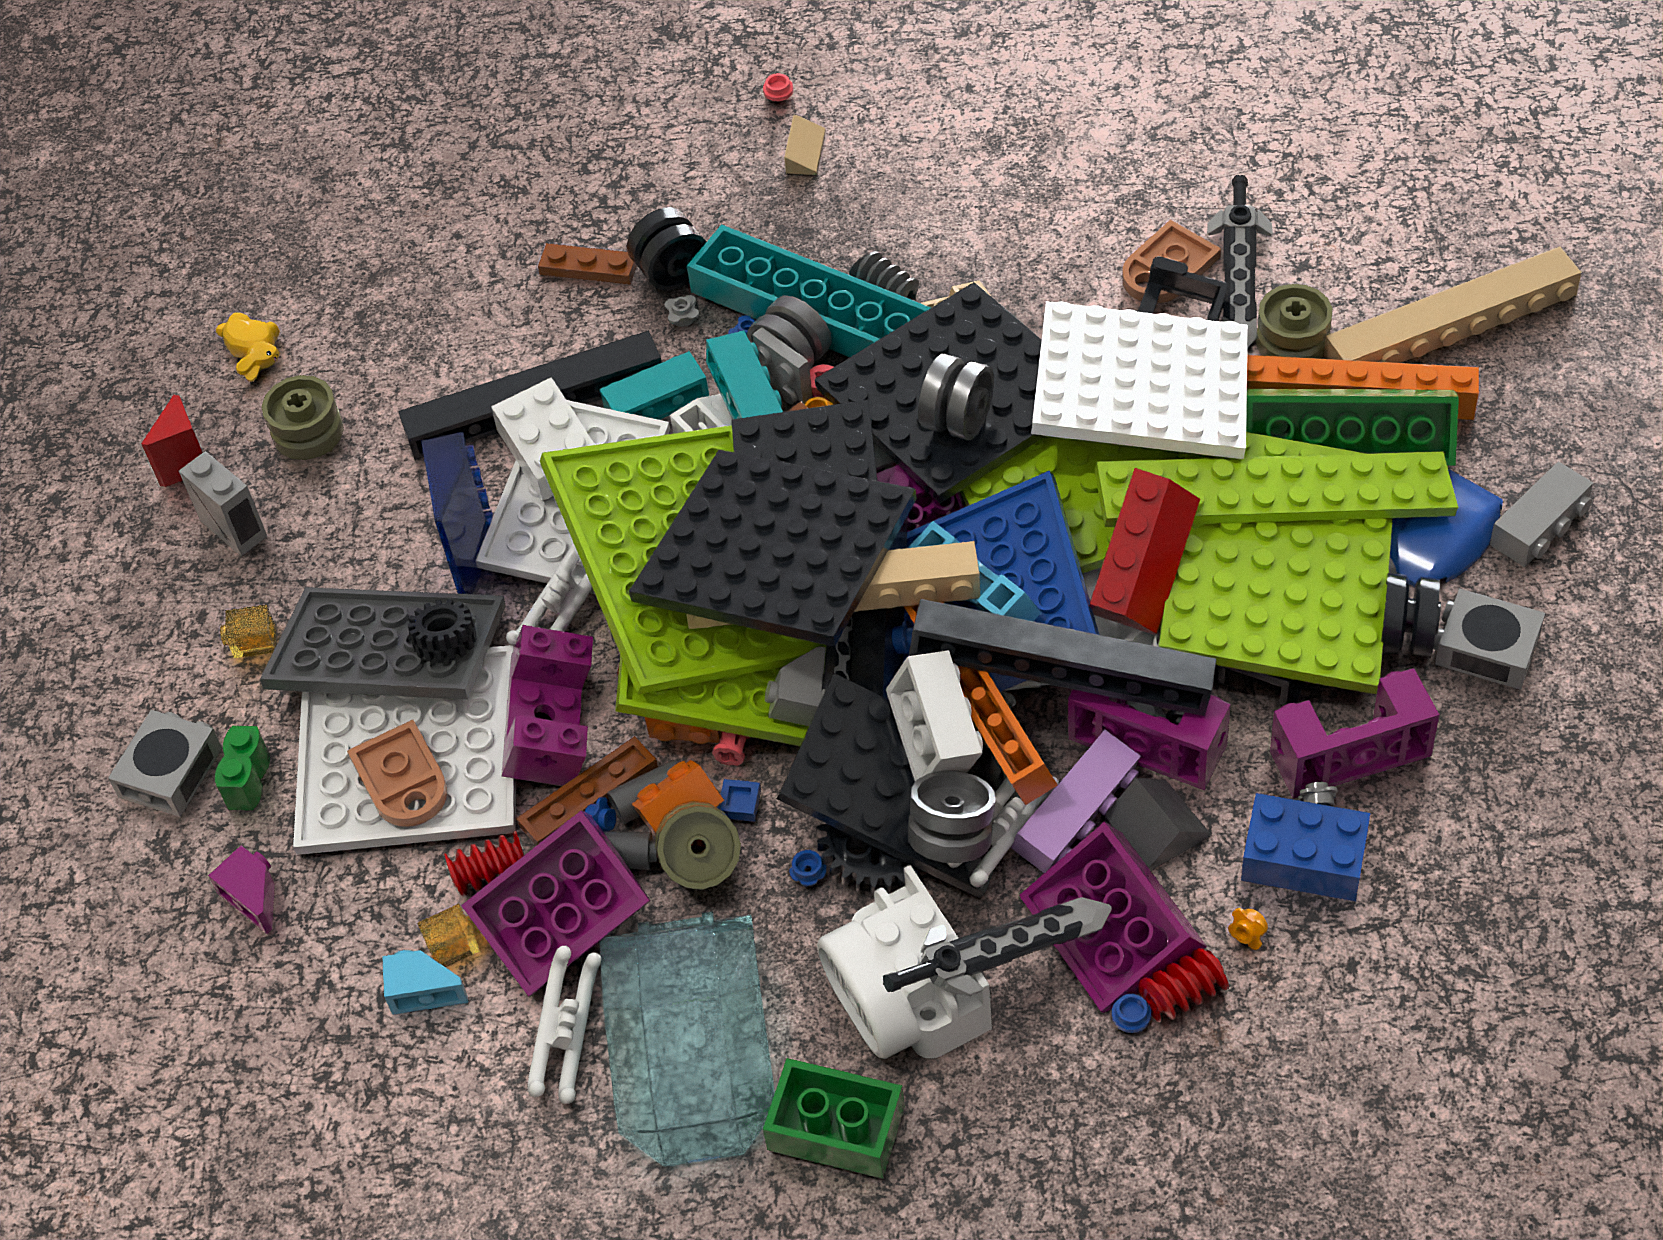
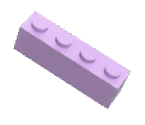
[1011,730,1141,873]

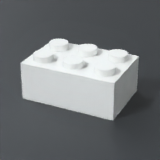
[491,377,595,502]
[886,650,983,782]

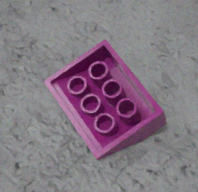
[461,810,651,997]
[1019,822,1207,1013]

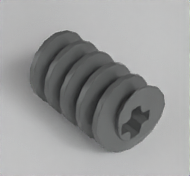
[849,251,919,301]

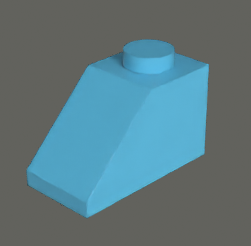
[382,950,468,1015]

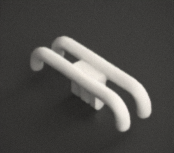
[506,543,593,646]
[947,776,1059,887]
[527,946,601,1104]

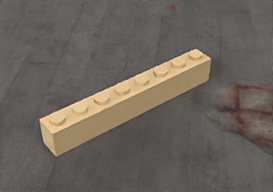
[1323,247,1582,363]
[686,541,980,629]

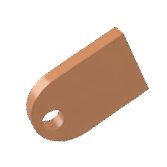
[1122,219,1221,304]
[347,720,447,827]

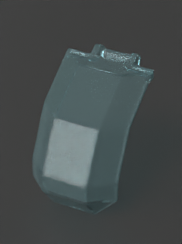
[600,911,775,1167]

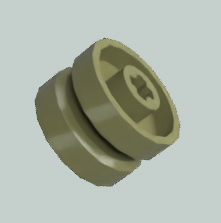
[1256,284,1333,359]
[262,375,344,460]
[655,801,741,889]

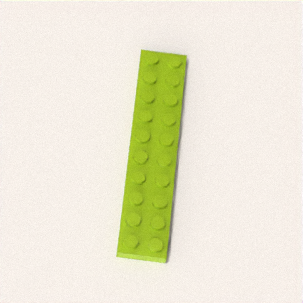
[1095,452,1458,527]

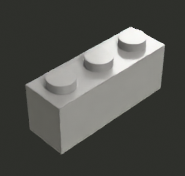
[1490,461,1593,567]

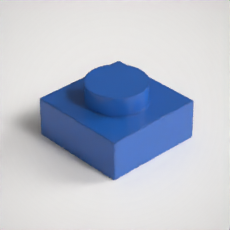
[718,779,761,822]

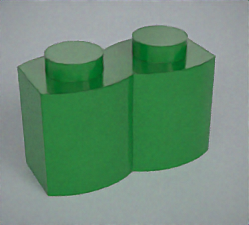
[215,725,270,811]

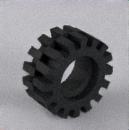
[408,599,477,663]

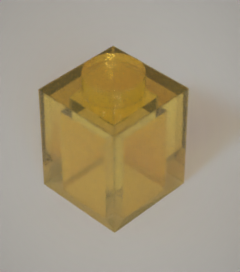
[220,604,276,659]
[417,904,481,967]

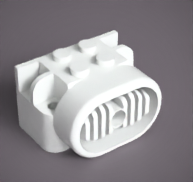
[817,865,992,1059]

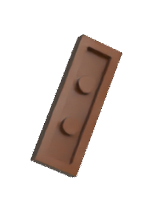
[538,243,637,285]

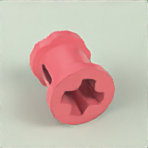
[712,731,750,766]

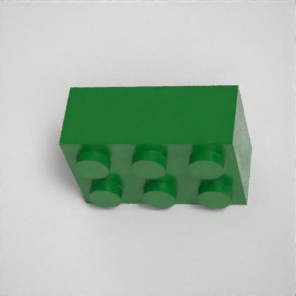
[763,1058,905,1179]

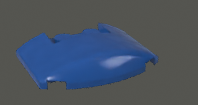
[1390,469,1503,587]

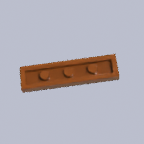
[516,736,658,846]

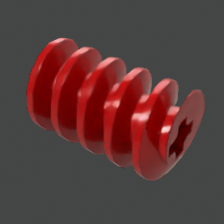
[444,830,524,897]
[1138,948,1229,1023]

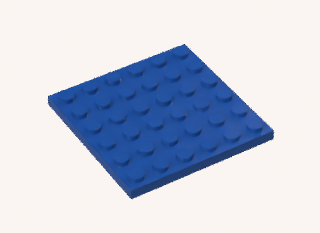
[903,471,1100,692]

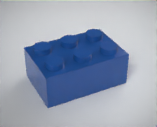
[1241,793,1371,901]

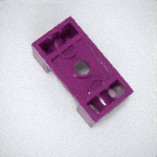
[501,625,593,786]
[1270,668,1440,799]
[1068,689,1231,791]

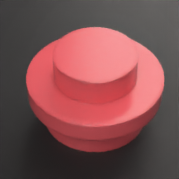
[763,73,793,102]

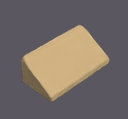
[784,115,826,175]

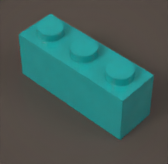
[600,351,709,420]

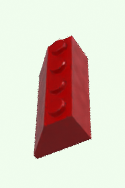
[1089,468,1200,635]

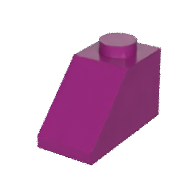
[208,845,275,934]

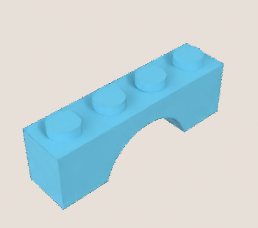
[909,521,1041,621]

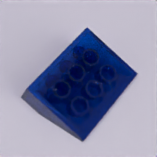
[421,432,494,594]

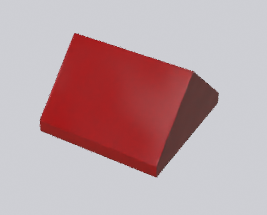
[141,395,203,487]

